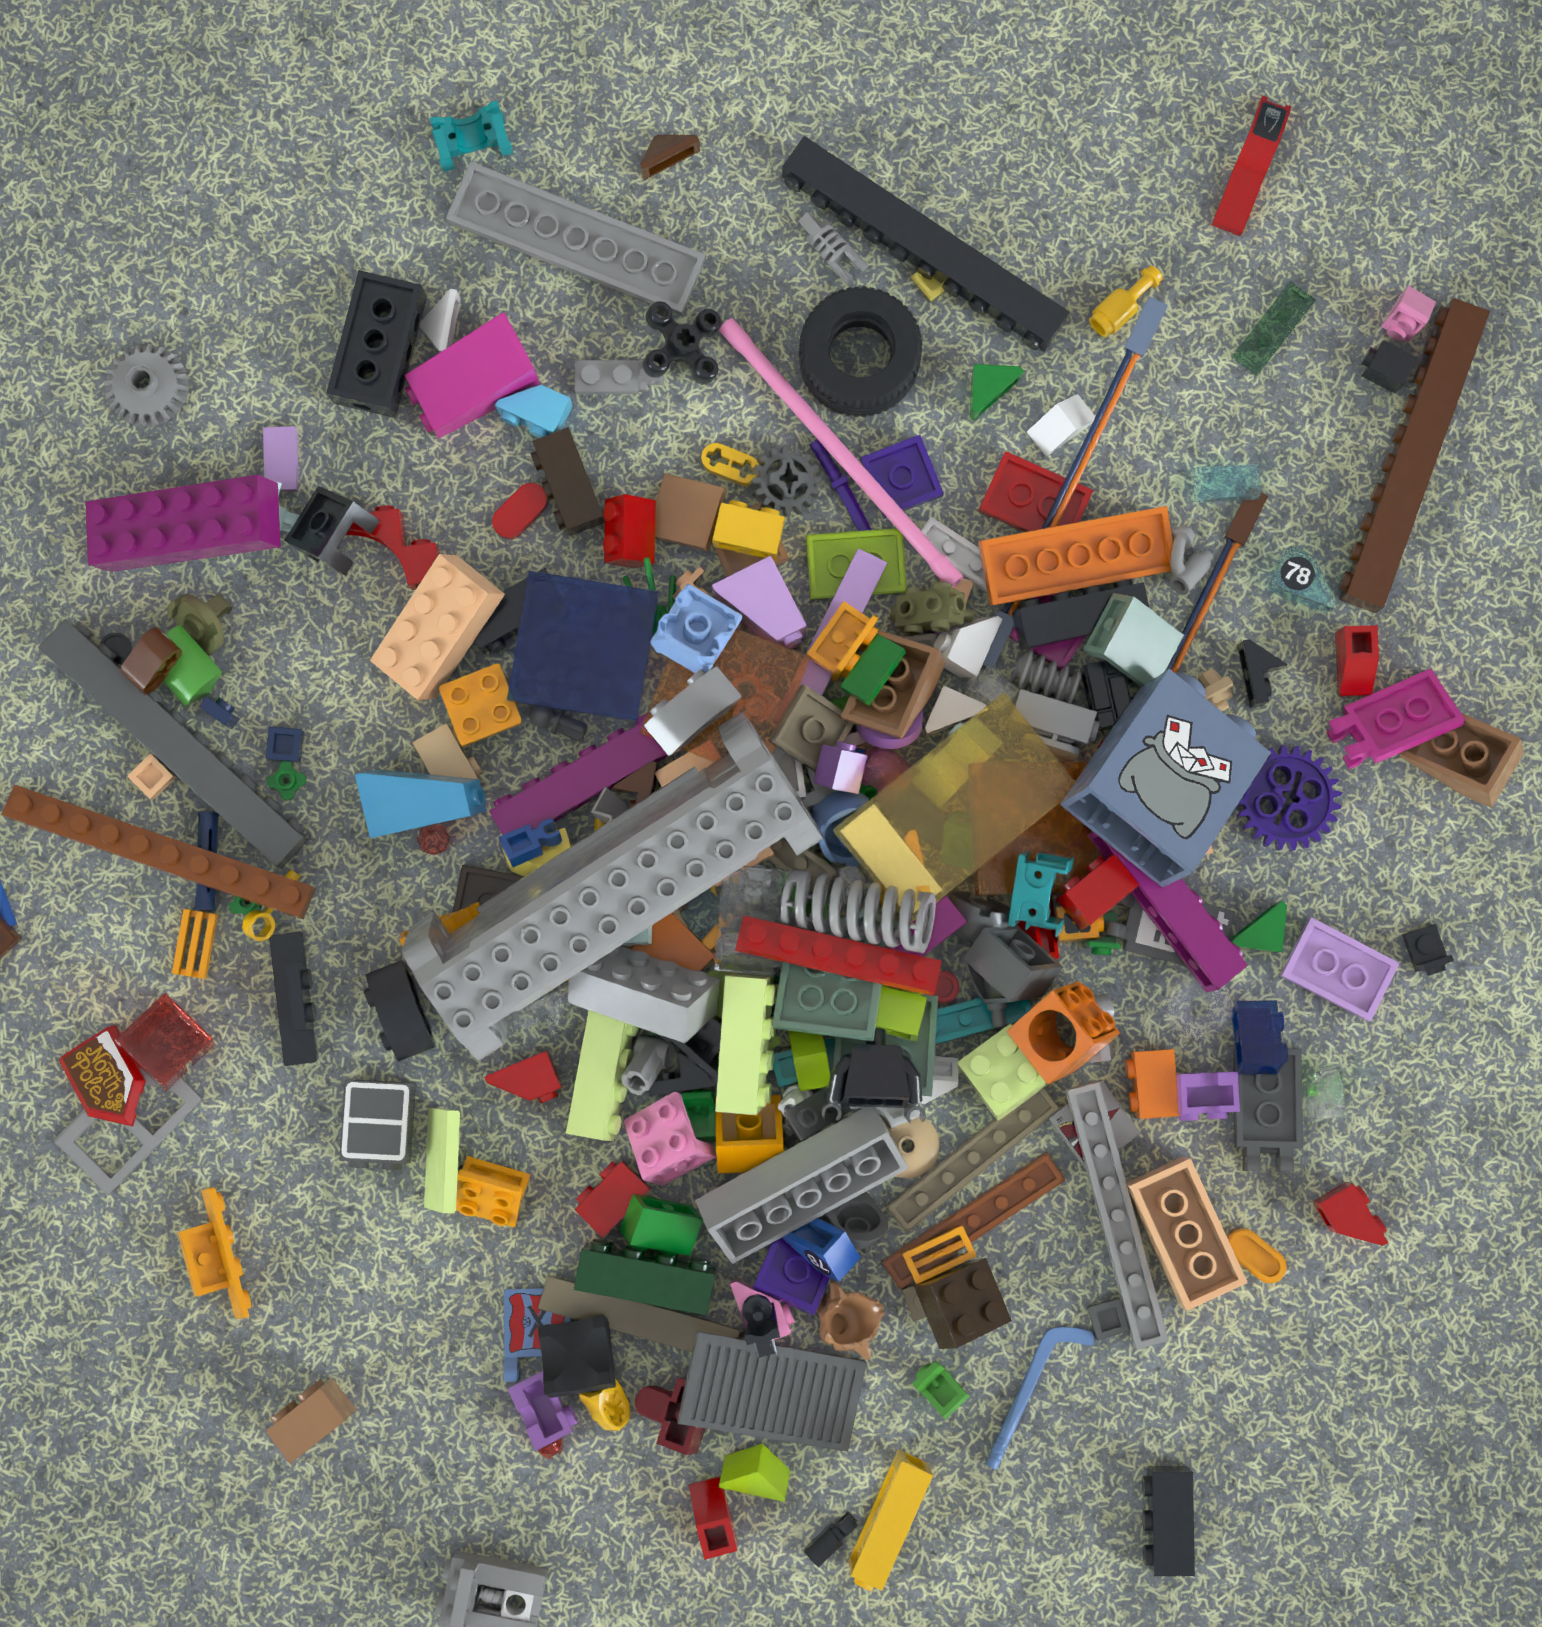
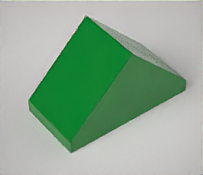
[970,364,1024,421]
[1229,901,1287,953]

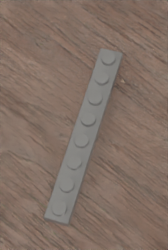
[1065,1081,1169,1350]

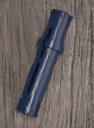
[194,812,219,911]

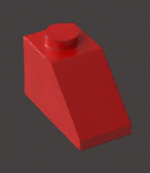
[484,1051,563,1104]

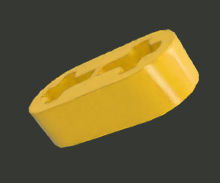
[701,443,759,486]

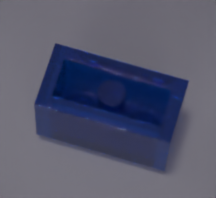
[1231,1000,1288,1075]

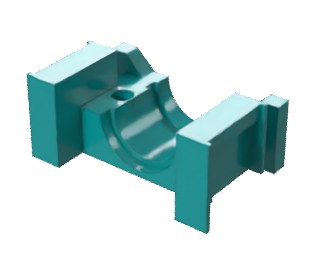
[430,100,514,172]
[1008,851,1074,937]

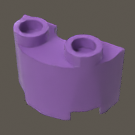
[1176,1072,1240,1121]
[508,1371,578,1451]

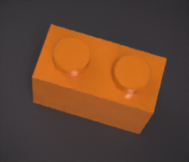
[1125,1049,1180,1119]

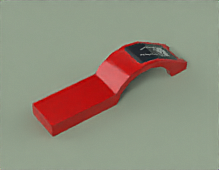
[1211,95,1292,236]

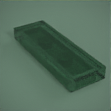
[1232,281,1316,376]

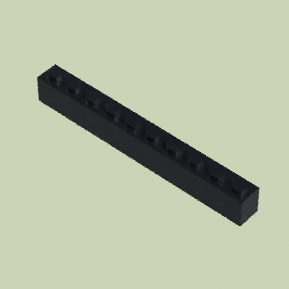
[782,136,1070,352]

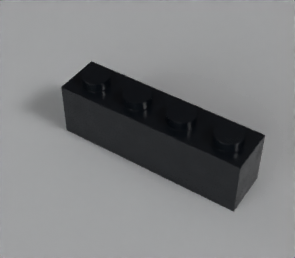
[1012,579,1149,650]

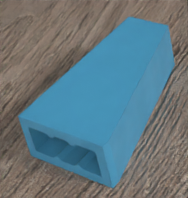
[355,769,487,838]

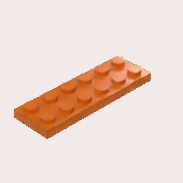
[978,506,1173,606]

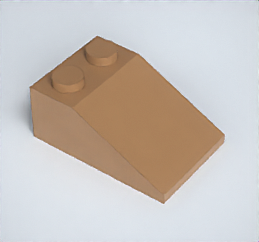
[841,630,945,740]
[1399,713,1524,808]

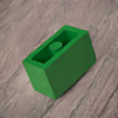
[620,1194,703,1256]

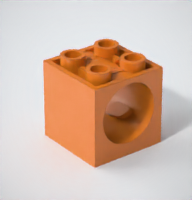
[1006,981,1120,1085]

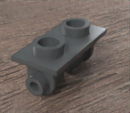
[782,1086,851,1141]

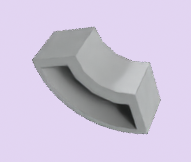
[644,666,742,756]

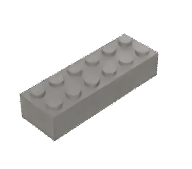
[695,1107,908,1264]

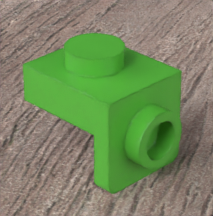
[912,1361,970,1419]

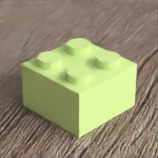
[957,1023,1047,1121]

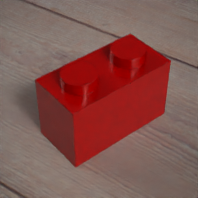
[603,494,656,568]
[1056,854,1140,930]
[575,1160,651,1238]

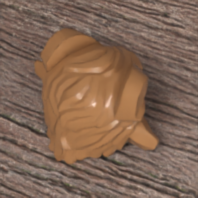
[817,1282,885,1360]

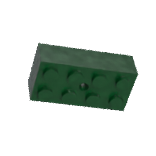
[573,1239,716,1315]

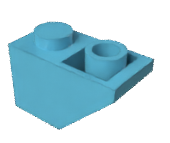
[495,385,573,438]

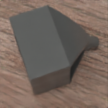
[963,925,1063,1027]

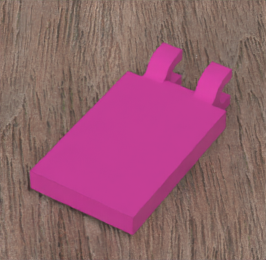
[1326,668,1465,769]

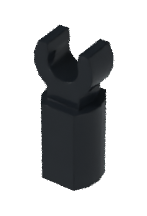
[804,1511,858,1568]

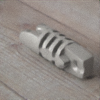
[799,212,869,286]

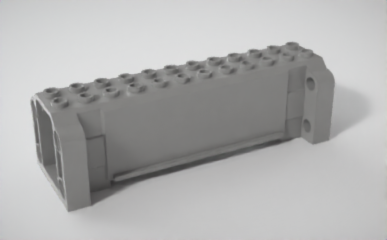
[402,711,823,1061]

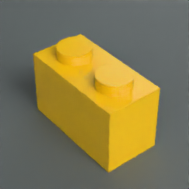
[712,500,785,561]

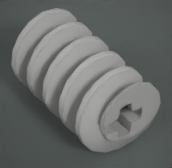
[1008,649,1081,704]

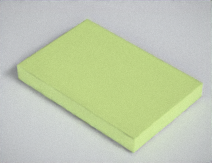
[424,1108,460,1213]

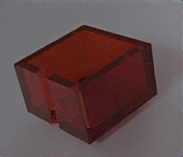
[115,993,215,1092]

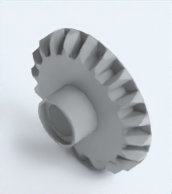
[104,344,189,427]

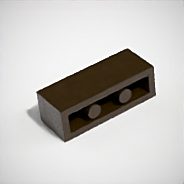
[530,427,605,536]

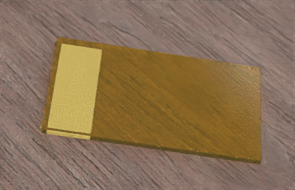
[833,692,1076,922]

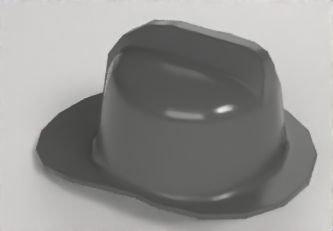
[826,1192,888,1254]

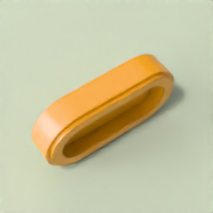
[1227,1228,1287,1283]

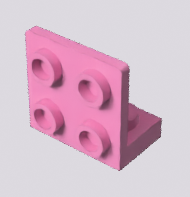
[624,1092,717,1186]

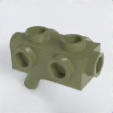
[890,582,975,636]

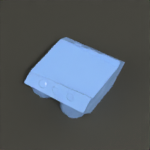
[650,584,743,674]

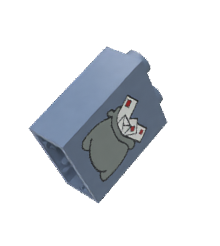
[1060,669,1271,888]

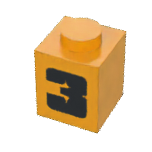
[1055,907,1104,943]

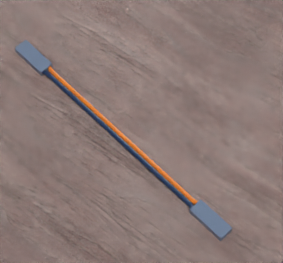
[982,296,1168,670]

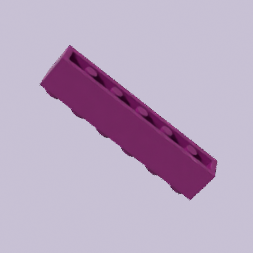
[489,712,668,835]
[1087,831,1248,993]

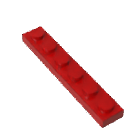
[735,915,942,996]

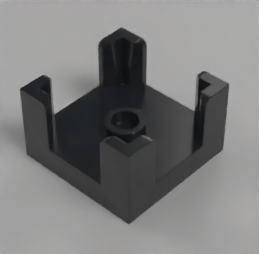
[284,486,380,576]

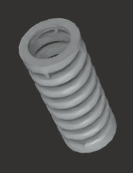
[780,868,936,953]

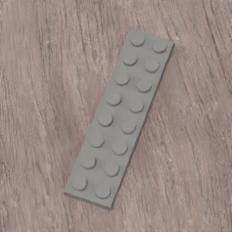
[446,161,706,316]

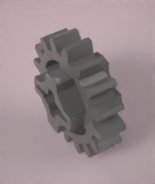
[750,445,822,517]

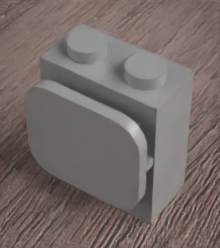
[1005,689,1100,761]

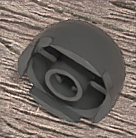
[949,890,1010,948]

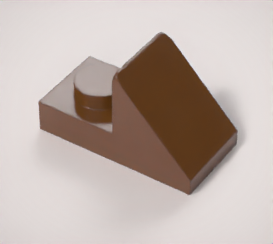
[612,761,658,809]

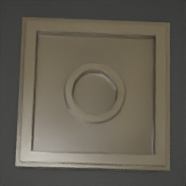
[768,685,854,772]

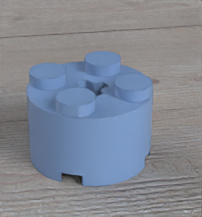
[811,791,873,866]

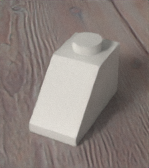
[934,616,1002,678]

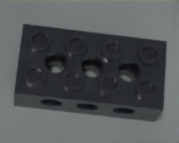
[326,270,427,418]

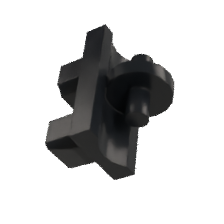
[741,1294,780,1357]

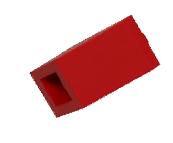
[1335,625,1379,697]
[1312,1182,1388,1246]
[689,1476,738,1560]

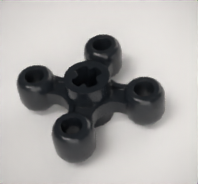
[643,301,721,385]

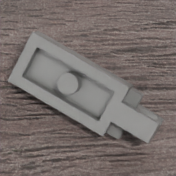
[575,360,664,395]

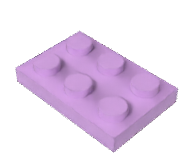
[1279,917,1400,1022]

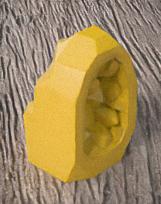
[579,1378,630,1431]

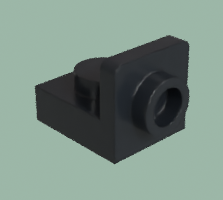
[1402,924,1454,976]

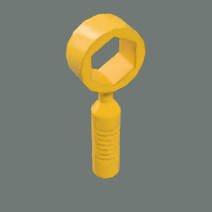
[242,869,301,941]

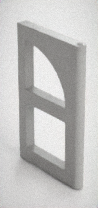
[53,1044,203,1195]

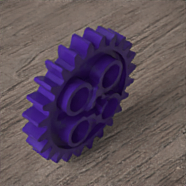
[1236,745,1342,851]

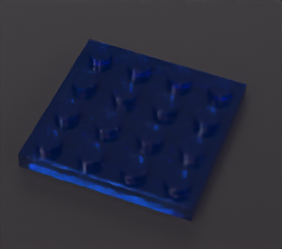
[507,571,660,722]

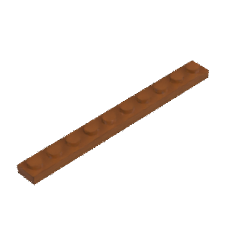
[1,785,316,919]

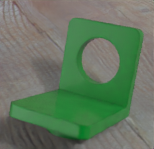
[1083,912,1121,956]

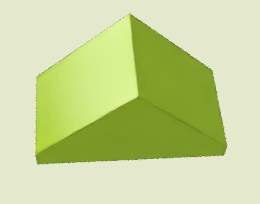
[788,1030,830,1092]
[719,1443,790,1502]

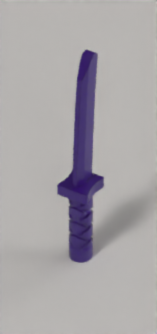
[809,439,871,531]

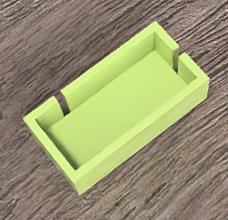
[715,973,779,1115]

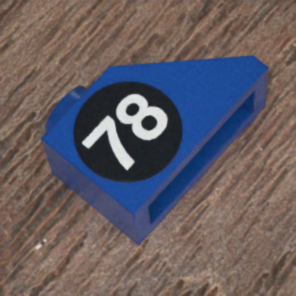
[782,1218,861,1282]

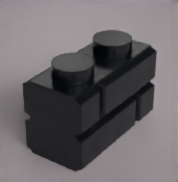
[1080,660,1134,731]

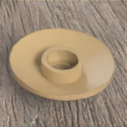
[883,1117,940,1178]

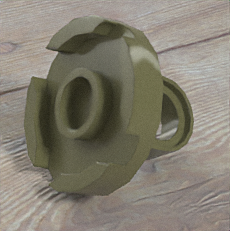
[167,593,233,656]

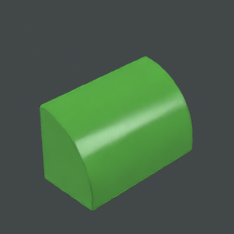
[163,624,223,706]

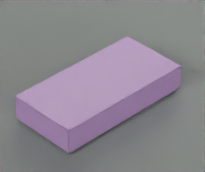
[263,426,299,492]

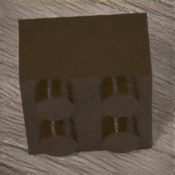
[914,1258,1012,1349]

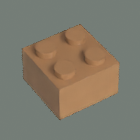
[265,1378,357,1464]

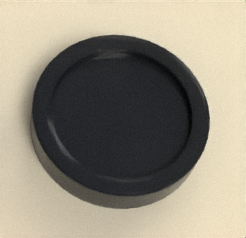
[100,633,132,664]

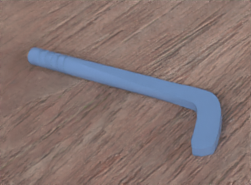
[985,1327,1094,1470]

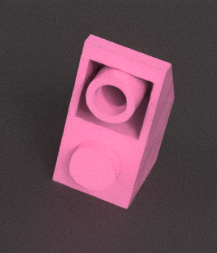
[1381,285,1436,343]

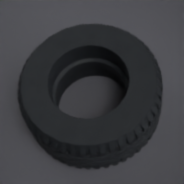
[799,286,922,417]

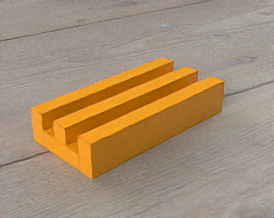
[172,909,218,979]
[902,1224,977,1285]

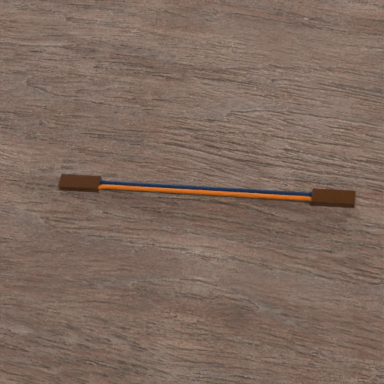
[1074,487,1268,854]

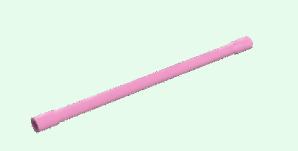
[719,318,964,588]

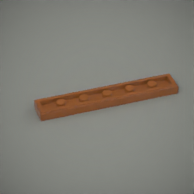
[881,1152,1065,1290]

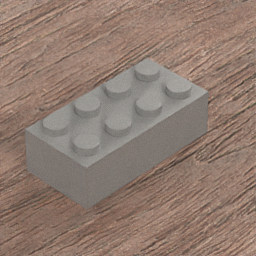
[568,946,720,1043]

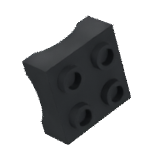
[538,1315,616,1398]

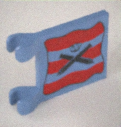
[504,1288,571,1382]

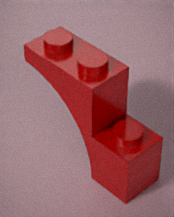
[345,505,440,590]

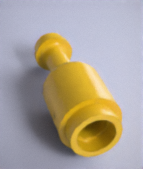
[1089,265,1163,337]

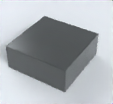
[1087,1297,1130,1340]

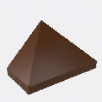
[640,135,700,180]

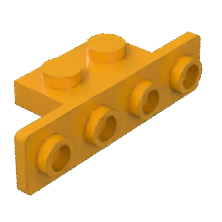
[177,1187,251,1319]

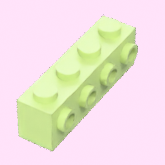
[566,1010,639,1141]

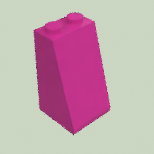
[404,312,540,439]

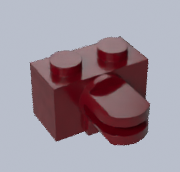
[635,1377,706,1455]

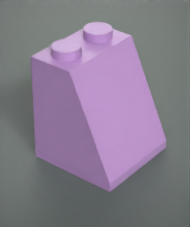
[712,556,807,652]

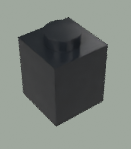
[1361,340,1418,393]

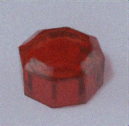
[417,824,451,856]

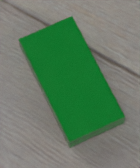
[840,634,906,706]

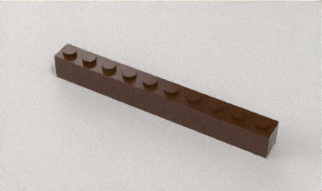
[1338,298,1490,613]

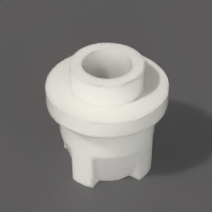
[778,1084,813,1119]

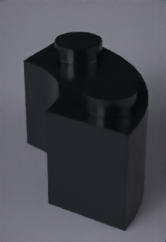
[364,960,435,1061]

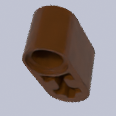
[120,627,182,695]

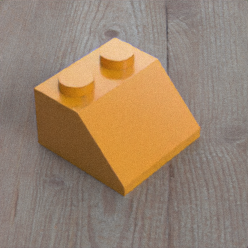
[715,1095,783,1174]

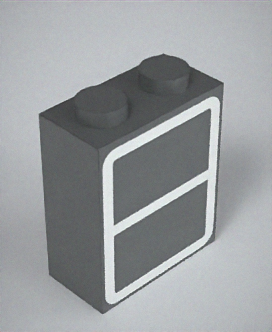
[339,1079,416,1170]

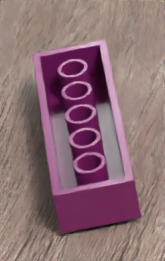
[85,475,281,572]

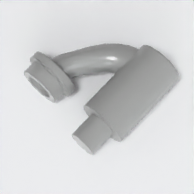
[1170,525,1213,595]

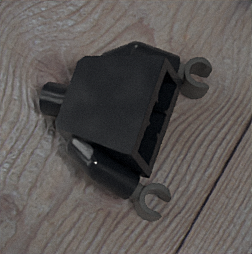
[822,1028,926,1124]

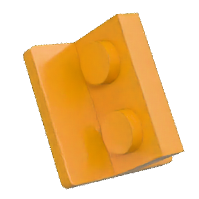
[806,601,879,682]
[439,663,522,747]
[456,1156,531,1227]

